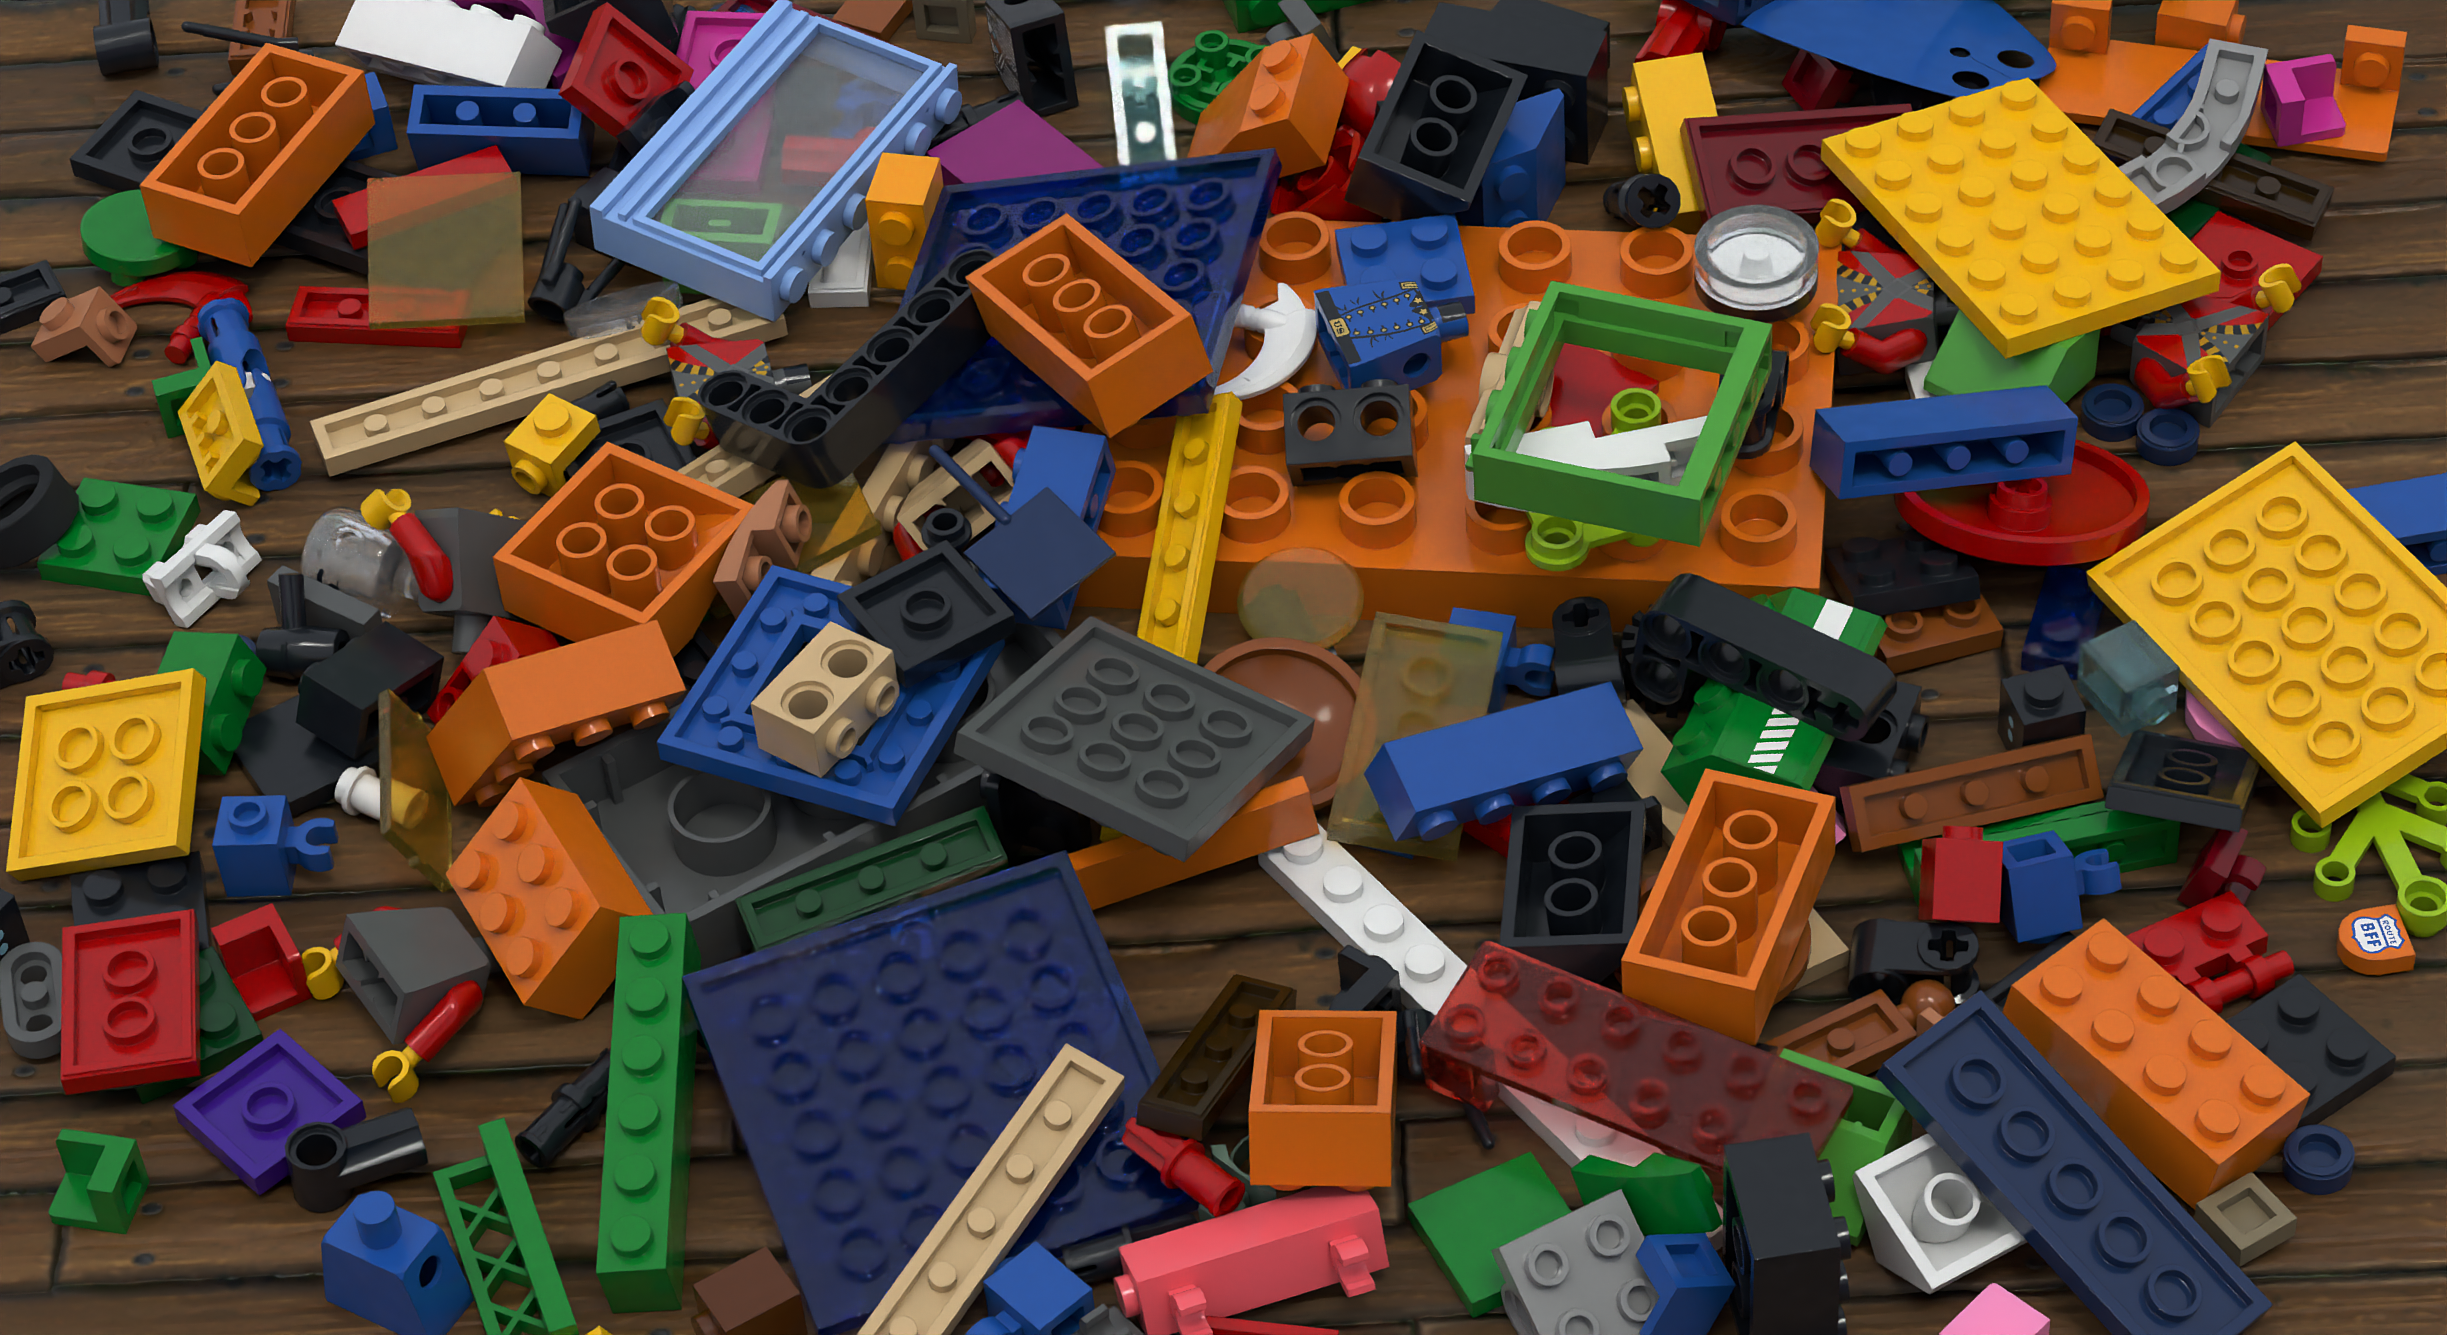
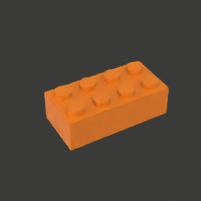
[139,43,375,267]
[965,213,1213,438]
[1621,768,1836,1046]
[2002,918,2311,1210]

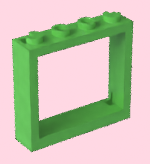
[1465,281,1772,547]

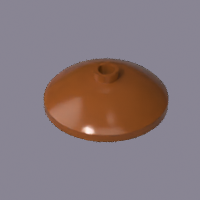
[1203,637,1377,811]

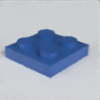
[1335,214,1475,314]

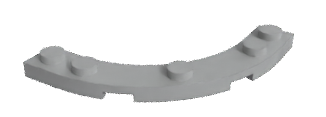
[2118,38,2268,214]

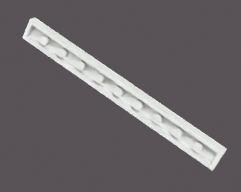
[1258,823,1723,1250]

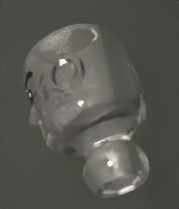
[301,507,419,619]

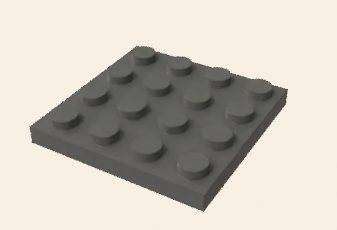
[954,616,1315,862]

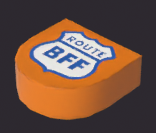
[2336,904,2416,975]

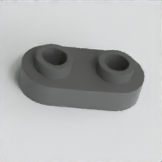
[0,942,62,1059]

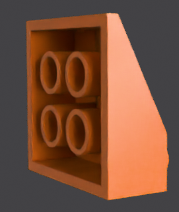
[493,442,754,658]
[426,620,686,807]

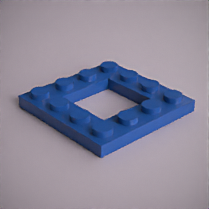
[657,565,1005,826]

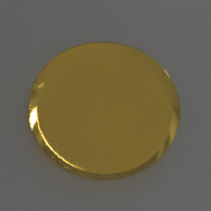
[1237,547,1364,649]

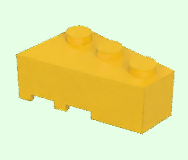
[1622,52,1733,235]

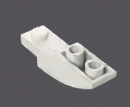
[1464,416,1707,513]

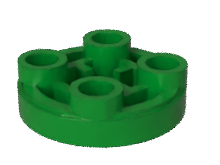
[1167,30,1269,125]
[80,189,199,287]

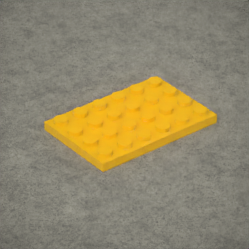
[1821,77,2221,359]
[2086,441,2447,828]

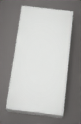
[808,219,874,308]

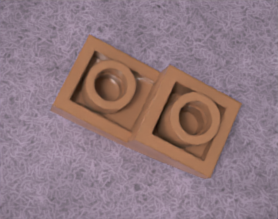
[713,480,812,620]

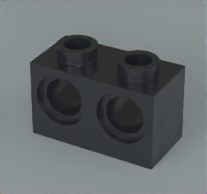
[1283,379,1418,486]

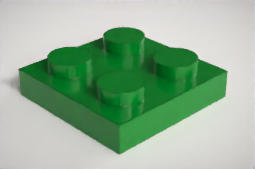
[37,477,201,596]

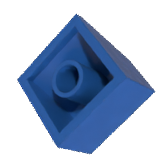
[1455,88,1566,228]

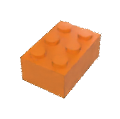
[446,777,653,1020]
[1248,1010,1397,1192]

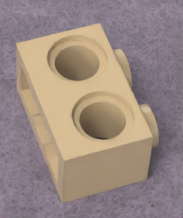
[751,621,900,778]

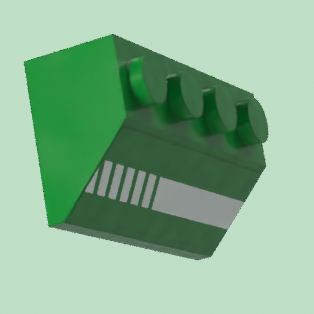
[1660,587,1888,807]

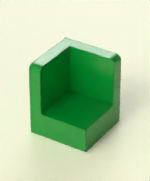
[151,336,211,439]
[48,1129,150,1235]

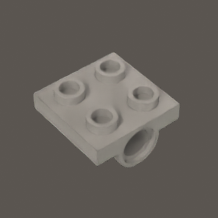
[1491,1189,1659,1335]

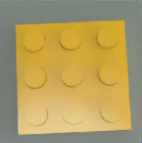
[6,668,207,881]

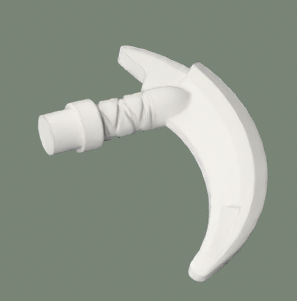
[1193,283,1317,400]

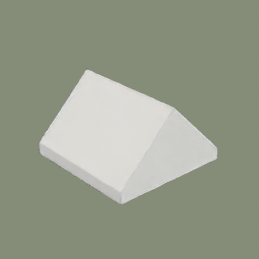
[1852,1133,2027,1295]

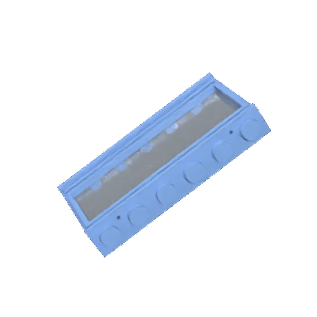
[589,0,962,322]

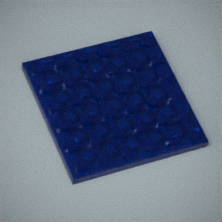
[881,148,1282,445]
[682,850,1200,1335]

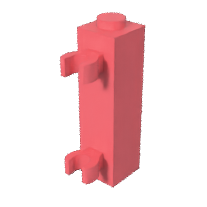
[1113,1186,1390,1335]

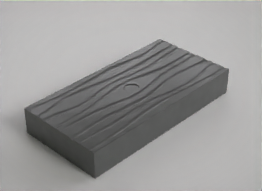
[541,561,1063,973]

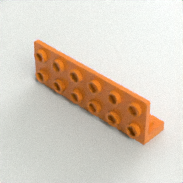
[2038,0,2407,162]

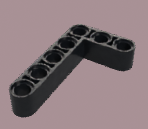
[697,249,996,489]

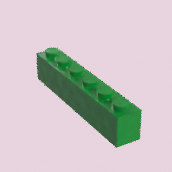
[596,912,701,1314]

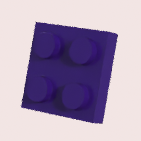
[173,1029,367,1196]

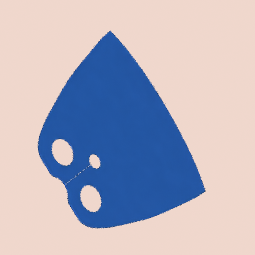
[1741,0,2056,97]

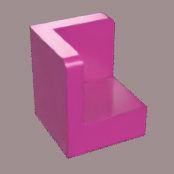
[2260,54,2346,147]

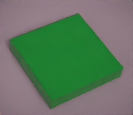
[1407,1151,1572,1318]

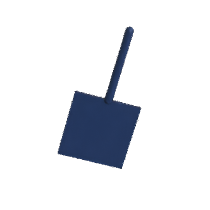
[929,445,1116,622]

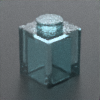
[2077,620,2180,737]

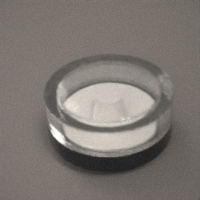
[1694,205,1819,323]

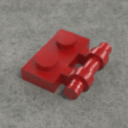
[2126,890,2295,1015]

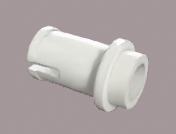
[335,766,421,833]

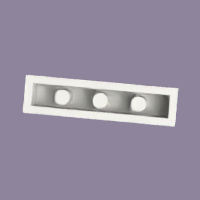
[335,0,563,89]

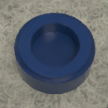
[2081,383,2144,442]
[2136,408,2200,466]
[2282,1124,2355,1195]

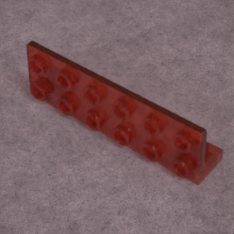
[1419,941,1854,1174]

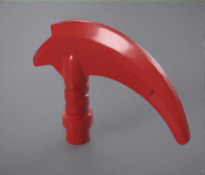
[110,271,253,364]

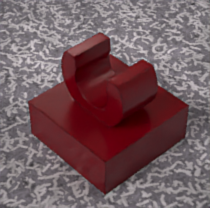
[1781,49,1862,111]
[2177,828,2267,907]

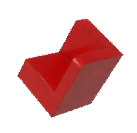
[211,903,313,1022]

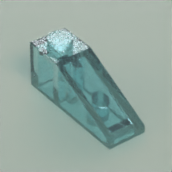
[1104,21,1179,193]

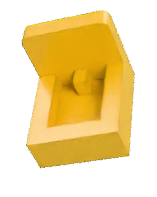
[504,393,601,498]

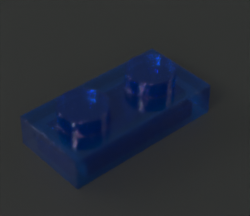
[2021,565,2106,682]

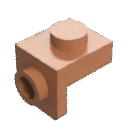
[30,286,137,367]

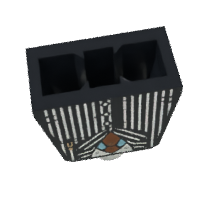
[984,0,1079,117]

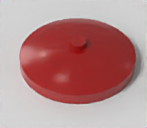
[1894,439,2150,566]

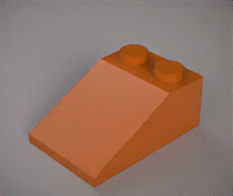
[1175,33,1349,205]

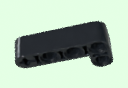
[1631,573,1897,741]

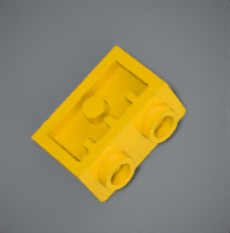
[178,360,264,506]

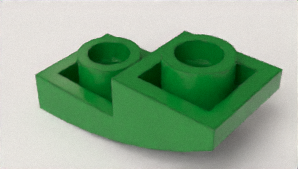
[1570,1152,1723,1236]

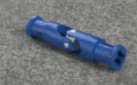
[197,298,302,491]

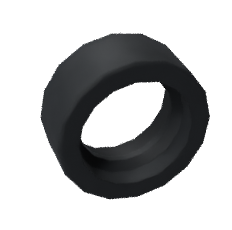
[0,454,79,570]

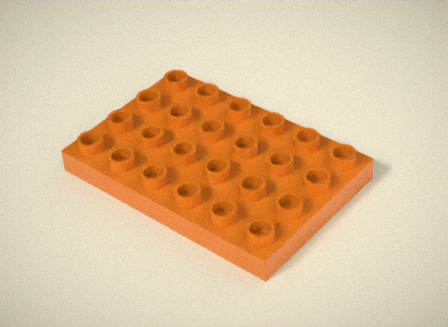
[1074,207,1842,632]

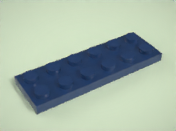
[1875,990,2273,1335]

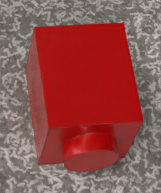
[1918,826,2003,924]

